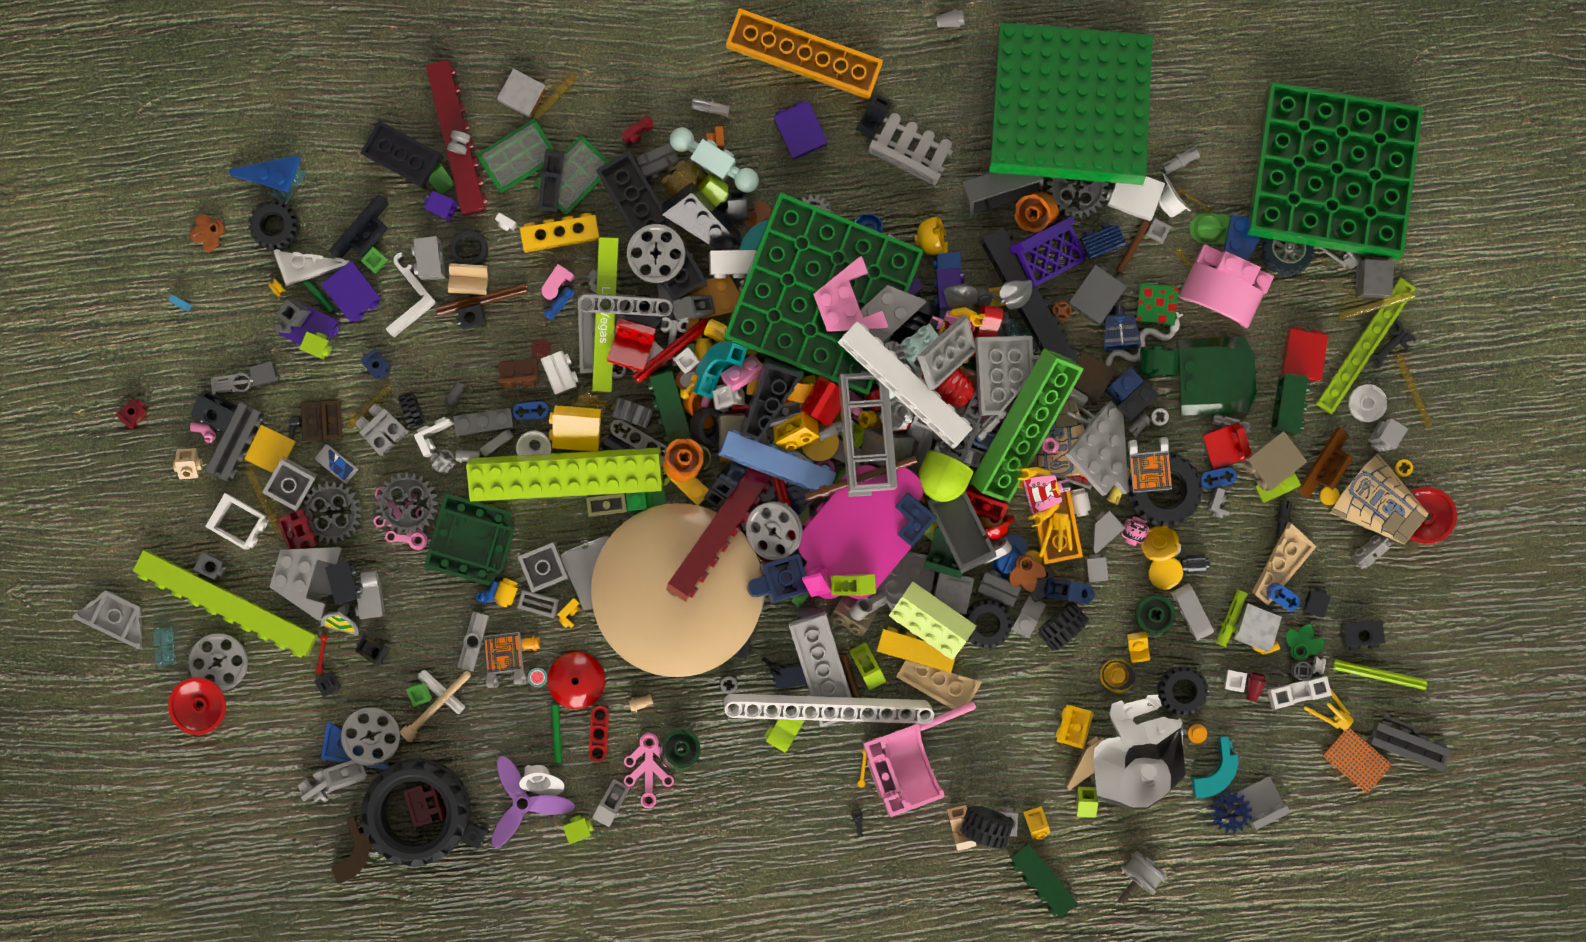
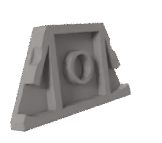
[860,285,926,342]
[72,590,142,649]

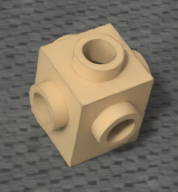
[173,448,203,479]

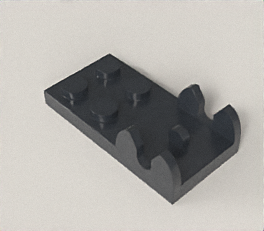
[360,121,444,190]

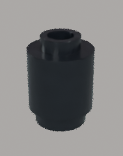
[1181,554,1210,574]

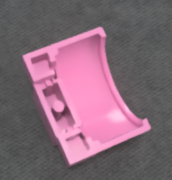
[1179,244,1274,329]
[862,724,945,817]

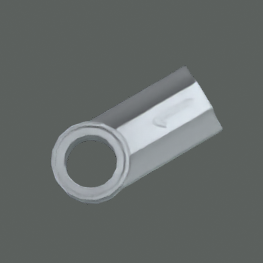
[849,589,887,621]

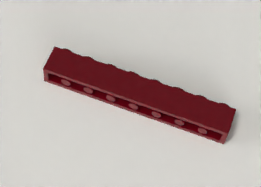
[426,60,488,216]
[666,468,772,602]

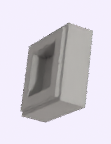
[1145,218,1172,244]

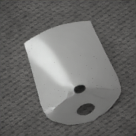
[561,536,609,611]

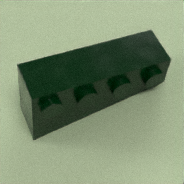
[647,365,692,446]

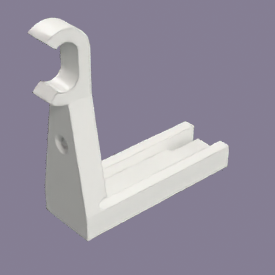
[386,252,436,337]

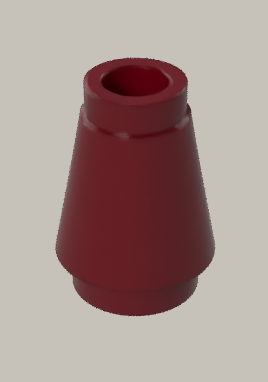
[1246,672,1267,702]

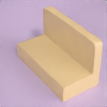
[448,263,489,295]

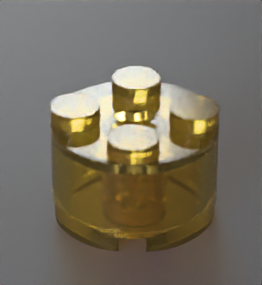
[662,160,706,196]

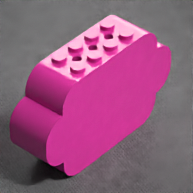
[798,464,928,599]

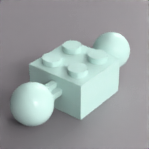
[670,127,759,193]

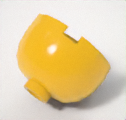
[915,216,948,255]

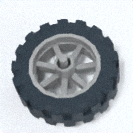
[1261,238,1314,277]

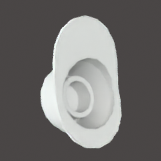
[1159,174,1191,217]
[519,765,564,796]

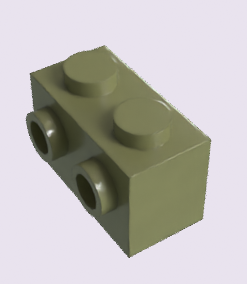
[586,493,628,517]

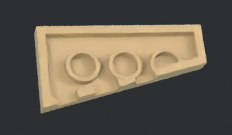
[1252,522,1317,605]
[896,660,982,715]

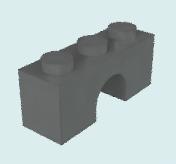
[453,408,515,437]

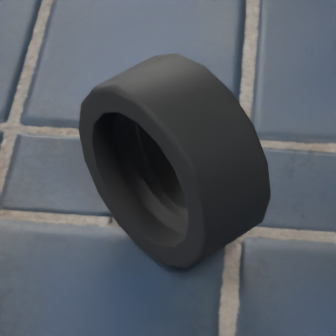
[450,230,488,265]
[690,407,723,445]

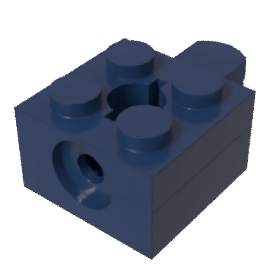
[747,554,809,604]

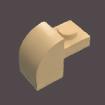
[947,805,976,850]

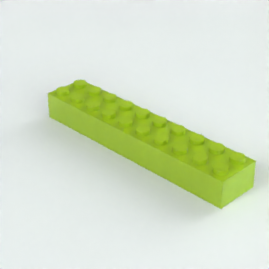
[466,448,663,502]

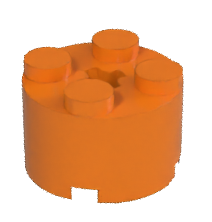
[1015,191,1059,233]
[662,439,703,483]

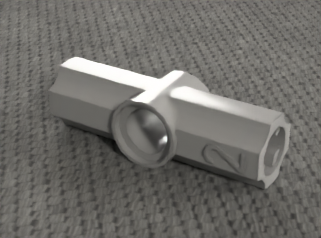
[457,611,489,671]

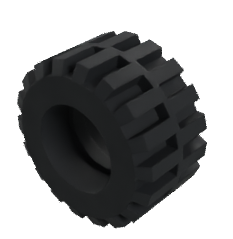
[248,200,300,251]
[964,600,1012,649]
[1037,602,1089,651]
[1157,666,1209,715]
[960,806,1014,848]

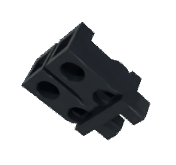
[703,460,749,508]

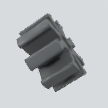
[611,398,653,429]

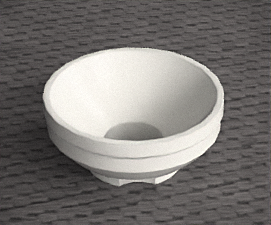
[516,431,551,456]

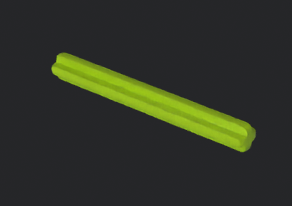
[1333,660,1428,690]

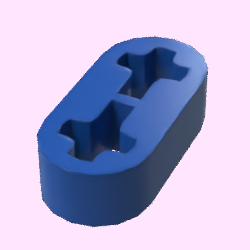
[512,402,549,421]
[1201,468,1237,489]
[1267,583,1300,611]

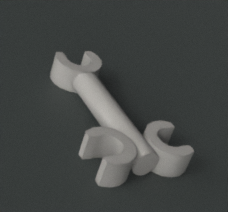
[660,316,689,366]

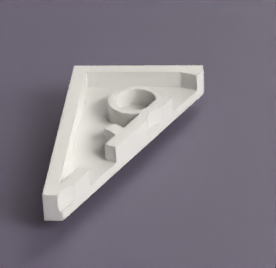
[274,249,349,286]

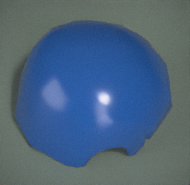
[854,213,883,233]

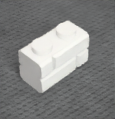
[541,351,579,396]

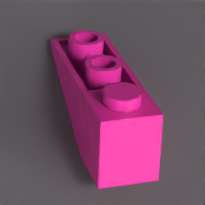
[802,566,831,597]

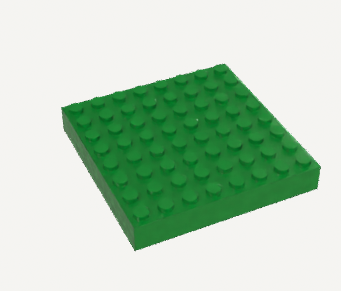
[989,22,1153,185]
[1247,82,1423,260]
[722,192,924,395]

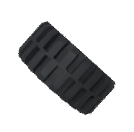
[1127,453,1203,526]

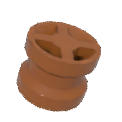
[1051,301,1072,322]

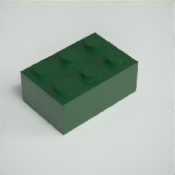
[1270,373,1310,436]

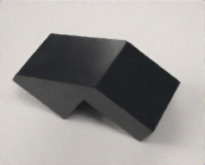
[855,94,892,139]

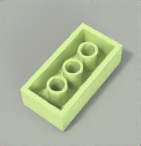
[889,582,976,660]

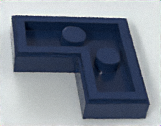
[895,492,937,547]

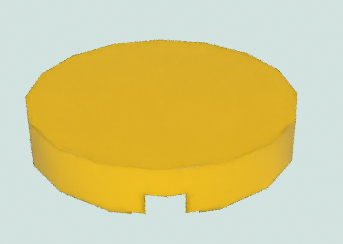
[801,423,839,462]
[1141,526,1179,562]

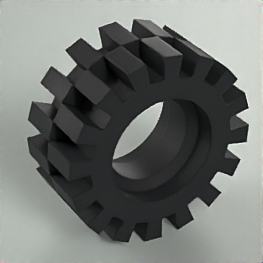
[398,391,425,429]

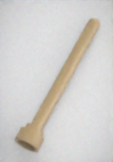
[400,671,471,742]

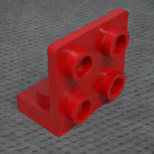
[607,318,656,372]
[800,376,841,427]
[1203,422,1252,470]

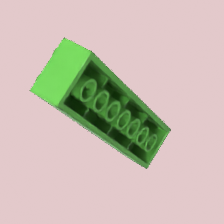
[970,348,1084,502]

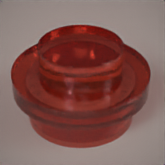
[531,339,551,358]

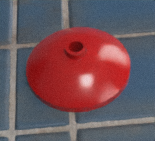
[1410,487,1457,544]
[548,652,605,709]
[168,677,226,735]

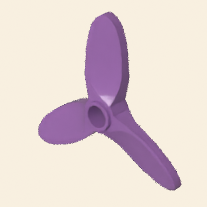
[492,756,575,847]

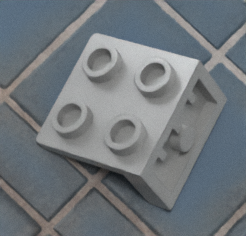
[1236,777,1291,830]

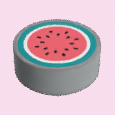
[528,668,548,687]

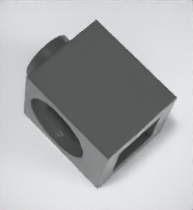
[248,361,280,387]
[193,552,227,580]

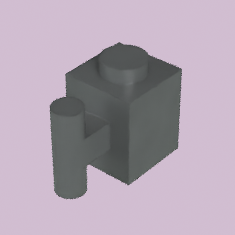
[275,299,311,333]

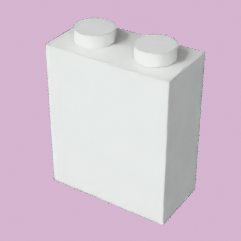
[1106,176,1165,222]

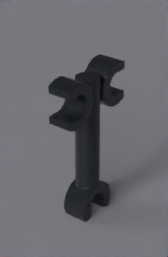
[1368,321,1416,369]

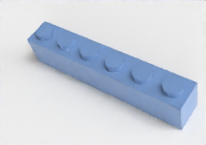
[718,430,836,491]

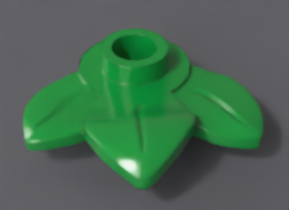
[1286,624,1325,661]

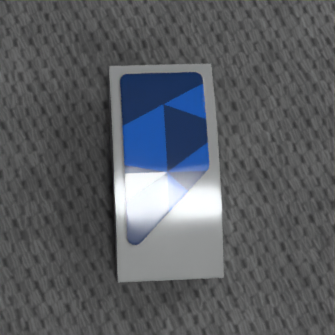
[315,444,358,484]

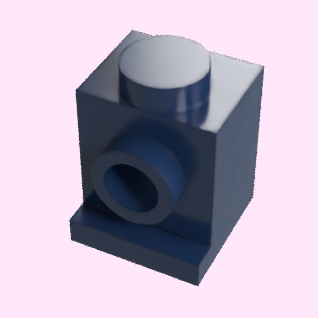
[360,348,392,379]

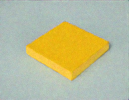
[244,425,296,473]

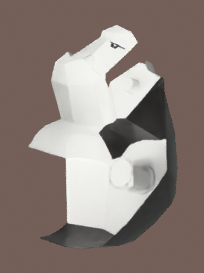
[1094,695,1186,810]

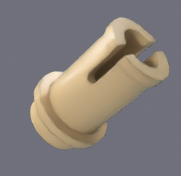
[628,694,654,712]

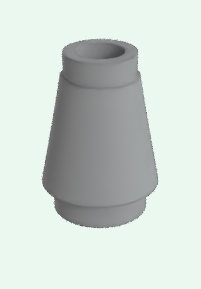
[936,9,965,27]

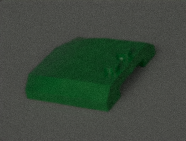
[1176,336,1257,416]
[423,493,514,585]

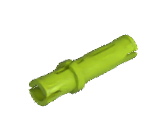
[1215,589,1248,647]

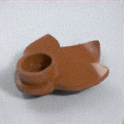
[743,201,771,228]
[190,214,225,252]
[1009,555,1046,592]

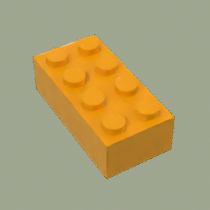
[1033,491,1083,564]

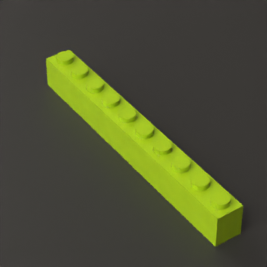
[133,550,319,658]

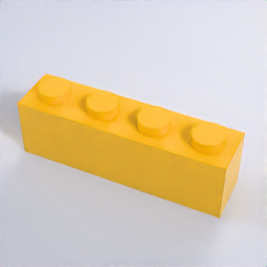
[876,626,956,673]

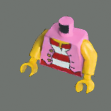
[930,307,985,369]
[1017,467,1071,527]

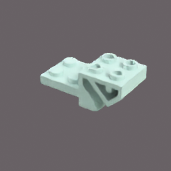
[875,323,939,399]

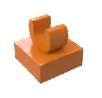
[706,126,725,149]

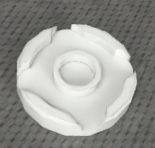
[1348,384,1387,422]

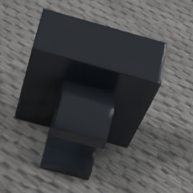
[314,671,341,698]

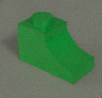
[626,488,666,512]

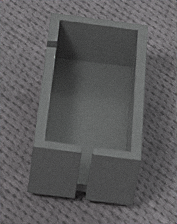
[963,171,1044,216]
[927,491,996,574]

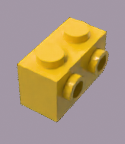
[773,411,819,452]

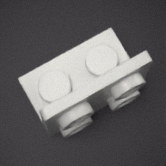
[414,417,454,458]

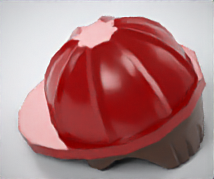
[978,515,1015,540]

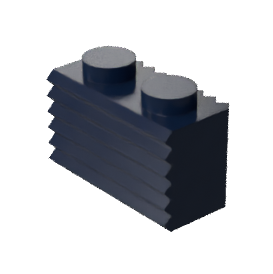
[1080,222,1126,260]

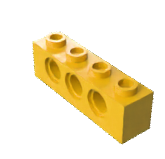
[520,213,600,253]

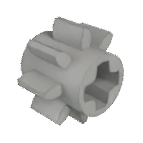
[430,449,456,473]

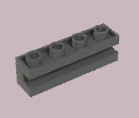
[206,402,264,482]
[1367,720,1452,772]

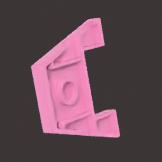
[814,256,889,331]

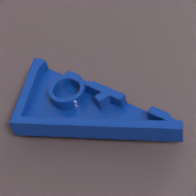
[228,156,301,193]
[321,722,389,769]

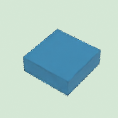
[169,294,192,312]

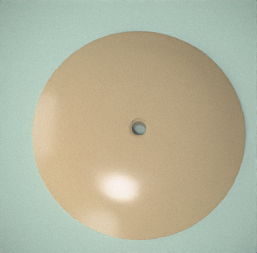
[591,503,763,677]

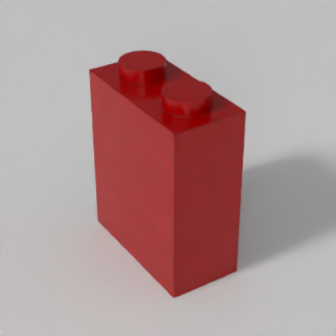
[1280,327,1328,382]

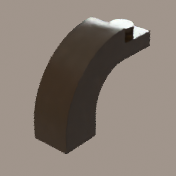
[331,815,373,885]

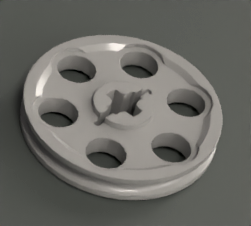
[627,224,685,283]
[746,502,803,560]
[189,634,248,691]
[341,708,400,766]

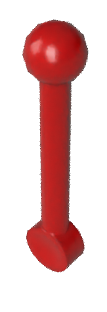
[315,634,328,674]

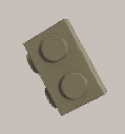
[830,595,877,637]

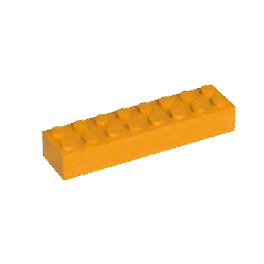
[726,8,883,100]

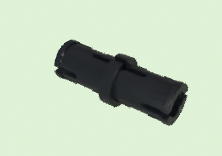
[1275,500,1292,539]

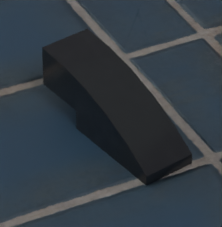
[538,149,566,212]

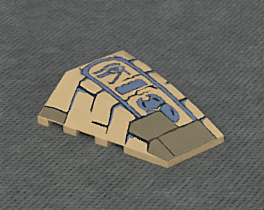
[1029,400,1085,478]
[1330,454,1428,545]

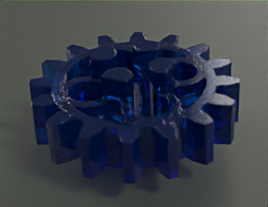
[1210,791,1253,833]

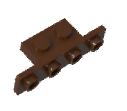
[1297,427,1353,499]

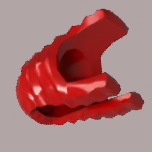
[921,367,974,407]

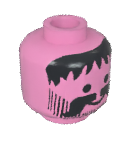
[1121,516,1149,546]

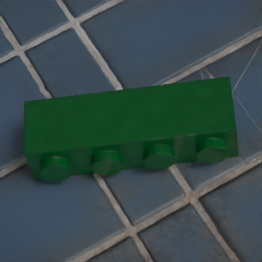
[1010,842,1078,919]

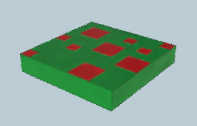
[1136,283,1179,326]

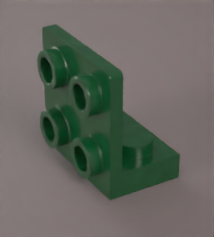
[924,527,964,579]

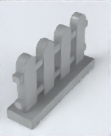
[868,113,953,186]

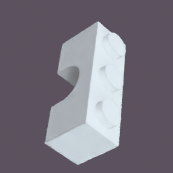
[1267,676,1332,709]

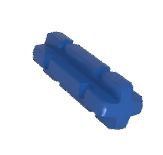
[544,287,575,320]

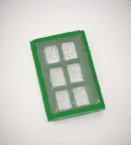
[477,118,554,193]
[534,135,609,216]

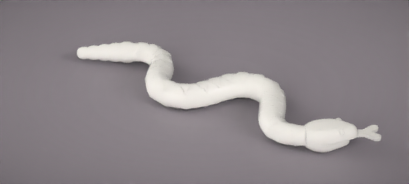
[1105,312,1183,367]

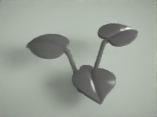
[943,280,1032,337]

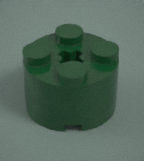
[1139,346,1179,377]
[1134,595,1175,634]
[659,729,701,772]

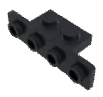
[328,194,389,259]

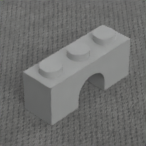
[1367,419,1408,452]

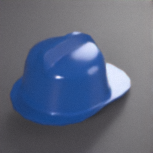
[991,534,1028,579]

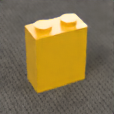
[549,405,601,451]

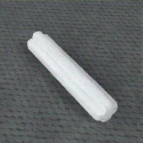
[418,670,465,714]

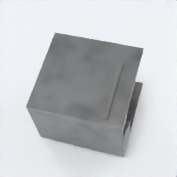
[1356,259,1394,300]
[860,427,915,466]
[933,572,974,615]

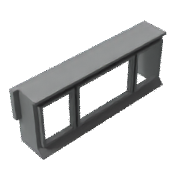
[838,371,898,497]

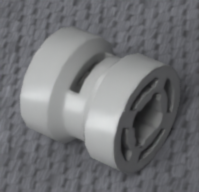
[447,130,470,155]

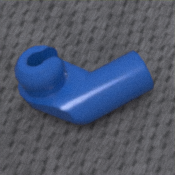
[476,580,499,604]

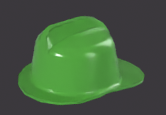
[1190,213,1230,244]

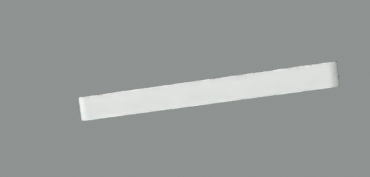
[723,694,934,724]

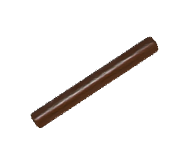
[435,283,528,316]

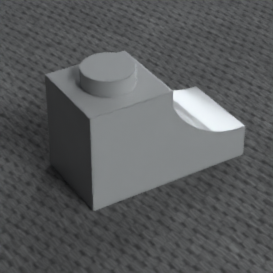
[1011,595,1046,638]

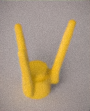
[1039,513,1073,557]
[1304,688,1354,730]

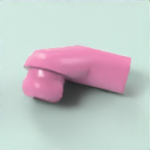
[190,422,216,443]

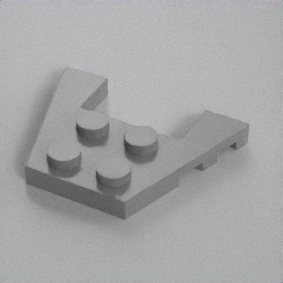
[270,547,342,621]

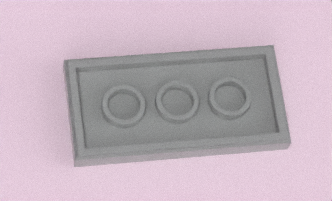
[917,316,976,390]

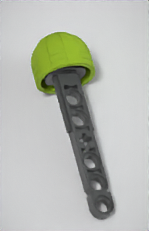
[919,384,982,502]

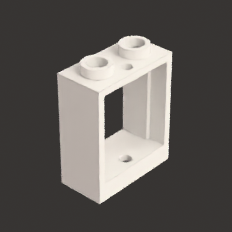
[205,493,268,550]

